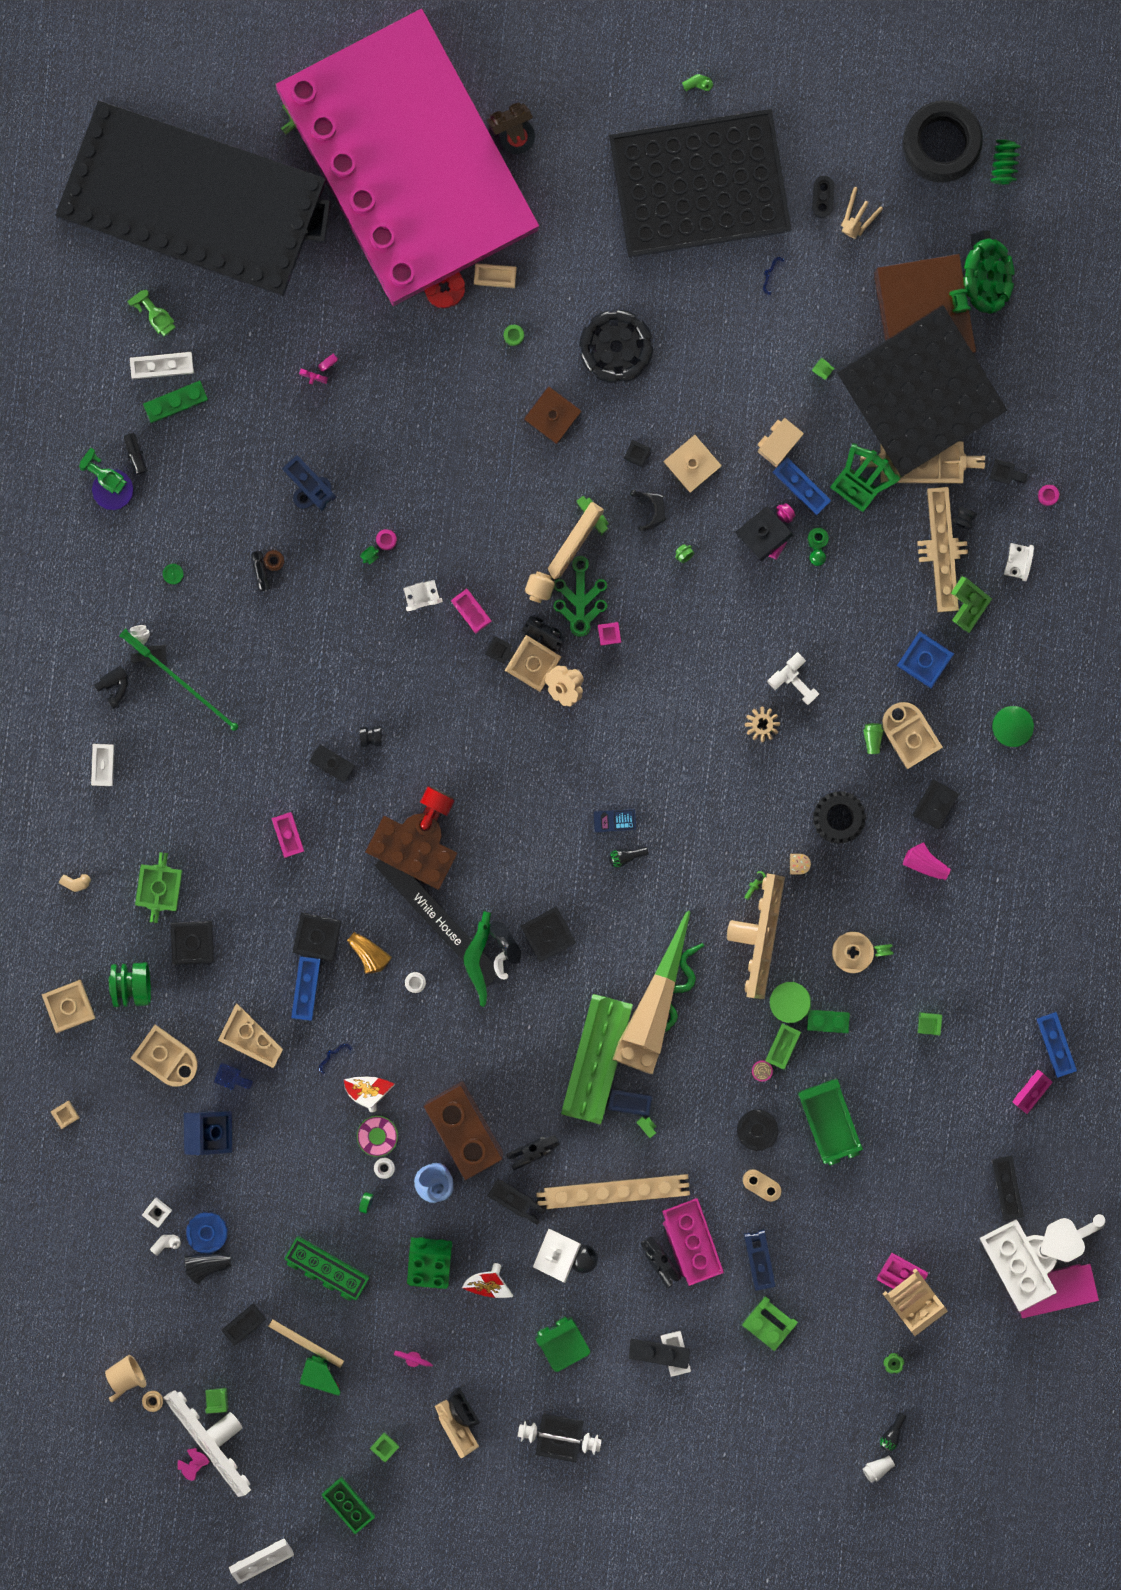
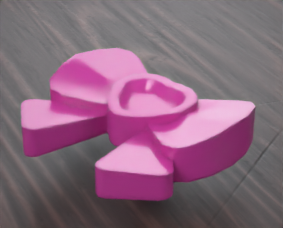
[299,368,328,385]
[178,1448,210,1481]

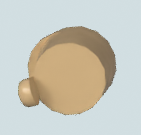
[105,1355,146,1402]

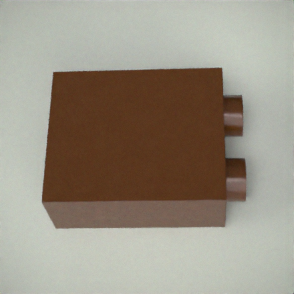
[874,254,976,354]
[423,1081,503,1180]

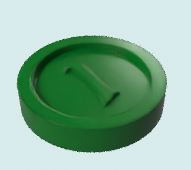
[163,564,184,585]

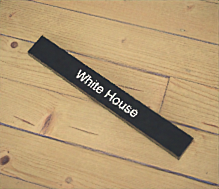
[374,860,498,986]

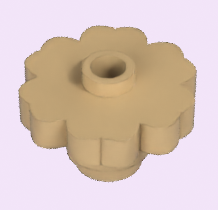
[545,665,583,706]

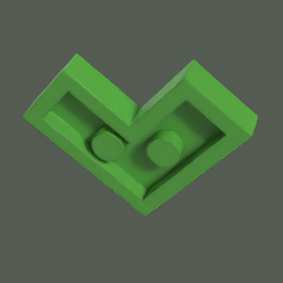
[951,576,992,633]

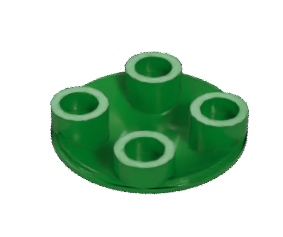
[992,706,1034,747]

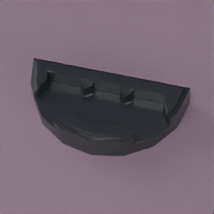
[449,1387,480,1427]

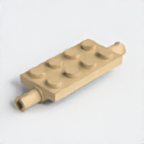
[860,442,985,484]

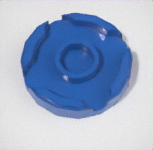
[186,1212,228,1254]

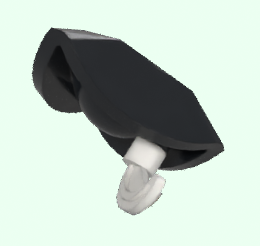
[490,920,522,980]

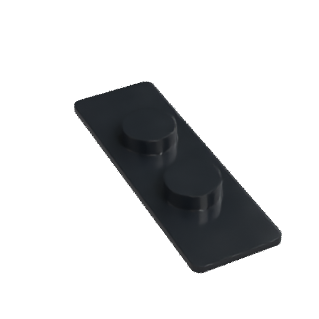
[629,1339,690,1369]

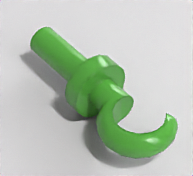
[744,871,766,900]

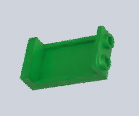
[797,1078,863,1166]

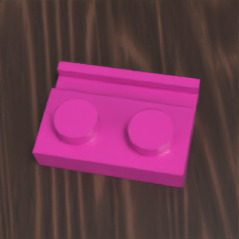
[877,1253,928,1289]

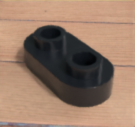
[812,176,834,218]

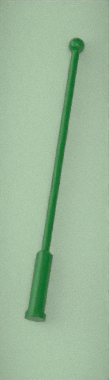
[119,628,238,731]

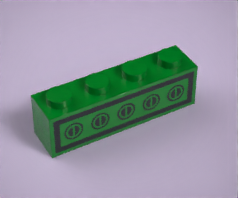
[284,1236,369,1301]

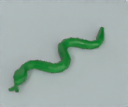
[665,943,704,1032]

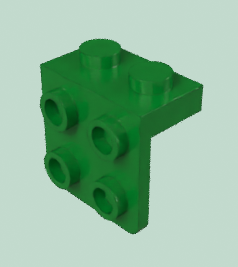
[407,1237,452,1289]
[535,1316,590,1372]

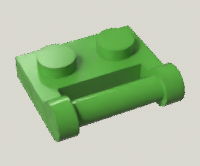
[742,1296,798,1351]

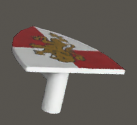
[344,1077,395,1112]
[462,1263,513,1298]

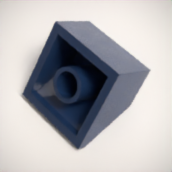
[184,1111,232,1155]

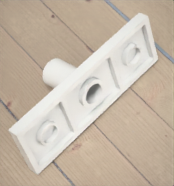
[163,1390,251,1497]

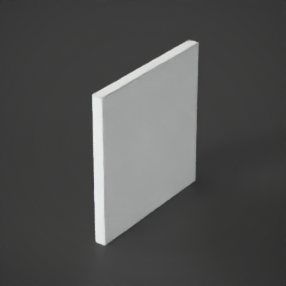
[533,1229,581,1282]

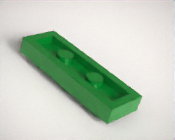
[143,381,209,424]

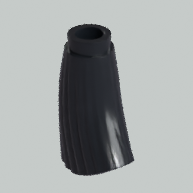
[184,1254,231,1284]

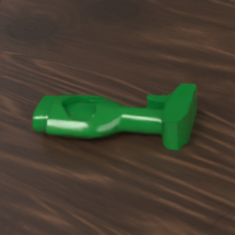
[79,448,127,495]

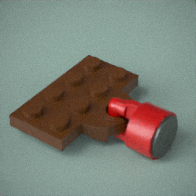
[365,786,458,890]

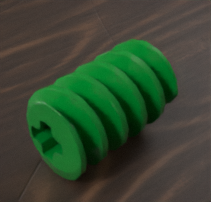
[991,139,1021,185]

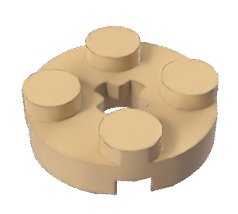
[832,932,874,973]

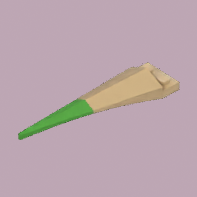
[613,910,690,1074]

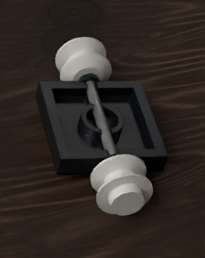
[518,1413,601,1463]

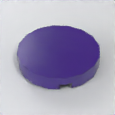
[92,469,134,511]

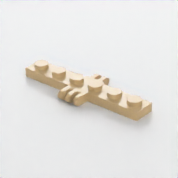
[917,487,968,613]

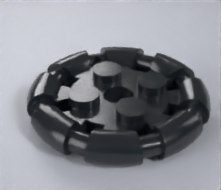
[579,309,653,384]

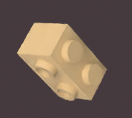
[758,418,804,468]

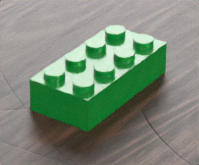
[321,1476,375,1534]

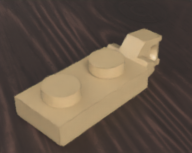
[435,1400,479,1458]

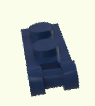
[282,455,337,511]
[744,1229,776,1291]

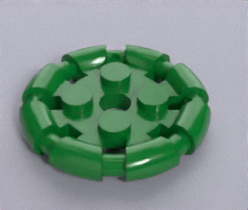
[963,238,1015,314]

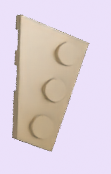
[218,1003,283,1068]

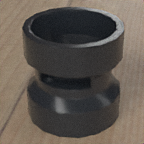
[360,726,382,747]

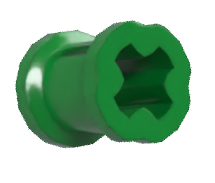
[949,289,971,314]

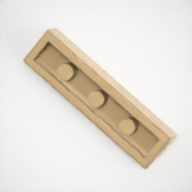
[548,502,604,579]

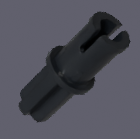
[124,433,148,475]

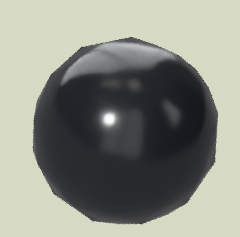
[572,1245,598,1273]

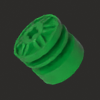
[109,962,151,1007]

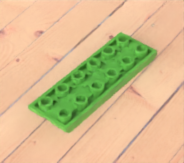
[561,994,633,1125]

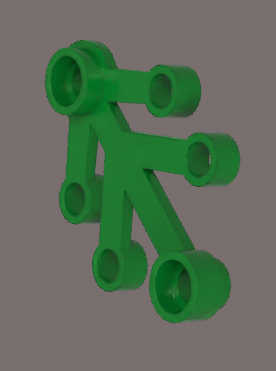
[553,556,607,637]

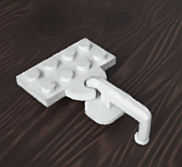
[980,1214,1105,1313]

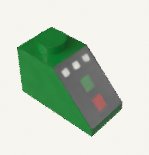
[299,1356,341,1396]

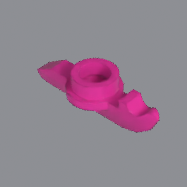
[394,1351,433,1367]

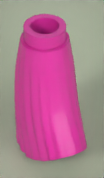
[903,843,951,880]

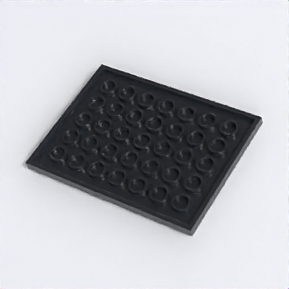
[609,109,792,258]

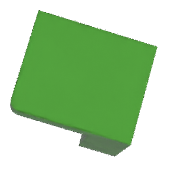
[917,1012,942,1036]
[205,1388,228,1414]

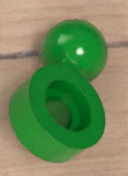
[807,528,829,566]

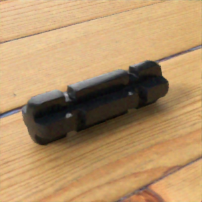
[251,551,270,592]

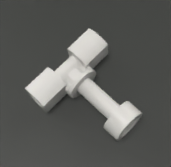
[767,652,819,705]

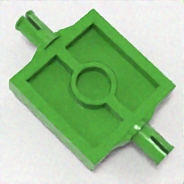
[135,852,183,923]

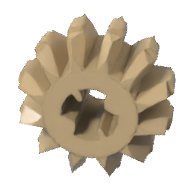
[745,707,780,742]

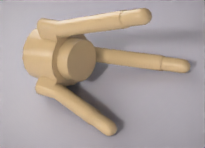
[841,187,883,239]

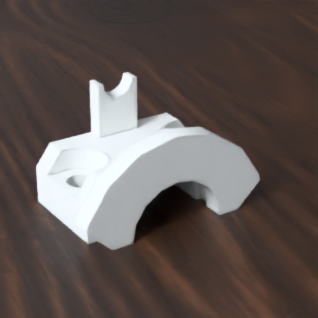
[1004,543,1034,581]
[404,580,443,611]

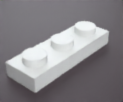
[130,352,194,379]
[229,1539,294,1584]

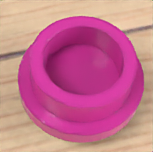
[776,503,795,523]

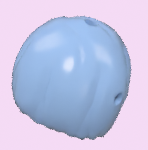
[414,1162,454,1203]

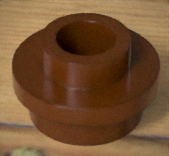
[264,550,284,571]

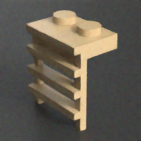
[883,1269,948,1336]

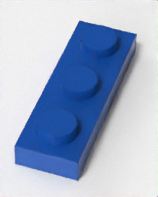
[772,457,831,516]
[291,956,321,1021]
[1036,1012,1077,1078]

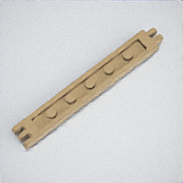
[536,1174,690,1209]

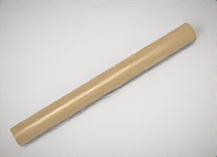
[268,1319,344,1368]

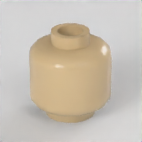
[525,571,555,603]

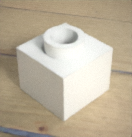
[142,1198,172,1228]

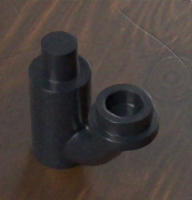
[94,665,128,709]

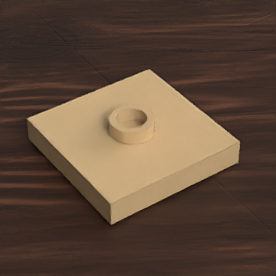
[663,435,721,493]
[505,635,561,692]
[42,980,95,1033]

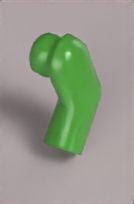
[682,74,713,92]

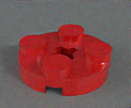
[424,272,465,308]

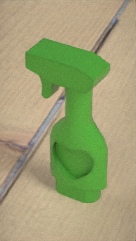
[127,290,176,337]

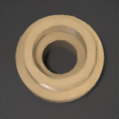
[142,1391,163,1412]

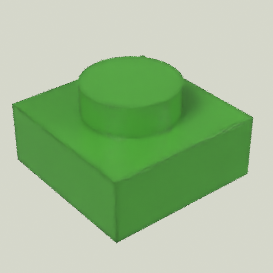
[636,1116,656,1138]
[370,1432,399,1462]

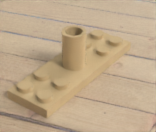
[727,873,785,999]

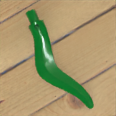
[464,911,491,1007]

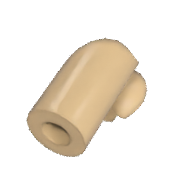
[59,874,91,892]

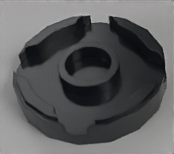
[737,1109,778,1151]

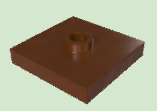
[524,386,582,444]

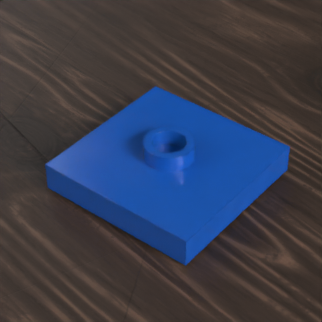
[897,631,954,688]

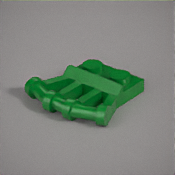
[830,443,901,512]

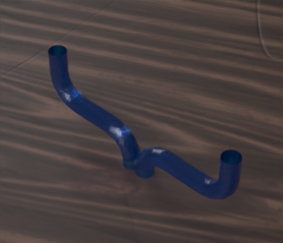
[763,257,785,295]
[319,1043,352,1074]

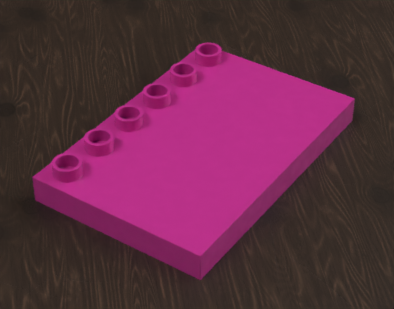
[276,9,539,306]

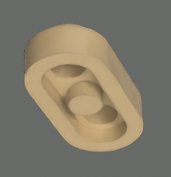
[743,1169,781,1202]

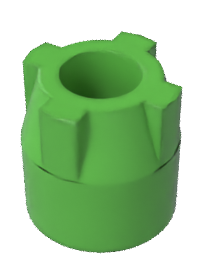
[812,358,834,380]

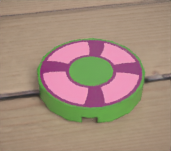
[357,1115,398,1157]

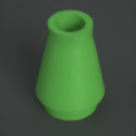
[863,723,884,754]

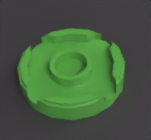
[770,982,811,1023]

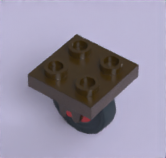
[486,102,535,155]

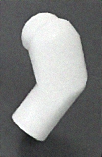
[150,1235,181,1256]

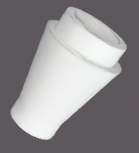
[863,1455,895,1483]

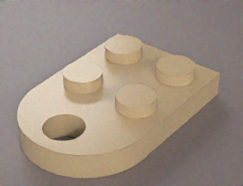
[882,702,943,769]
[131,1024,198,1086]

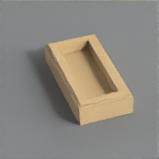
[474,263,517,288]

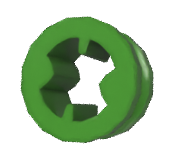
[874,944,893,957]

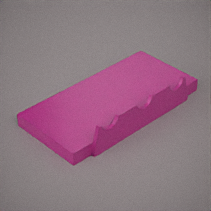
[662,1198,724,1286]
[1020,1264,1099,1318]

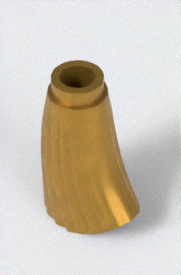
[347,932,392,974]

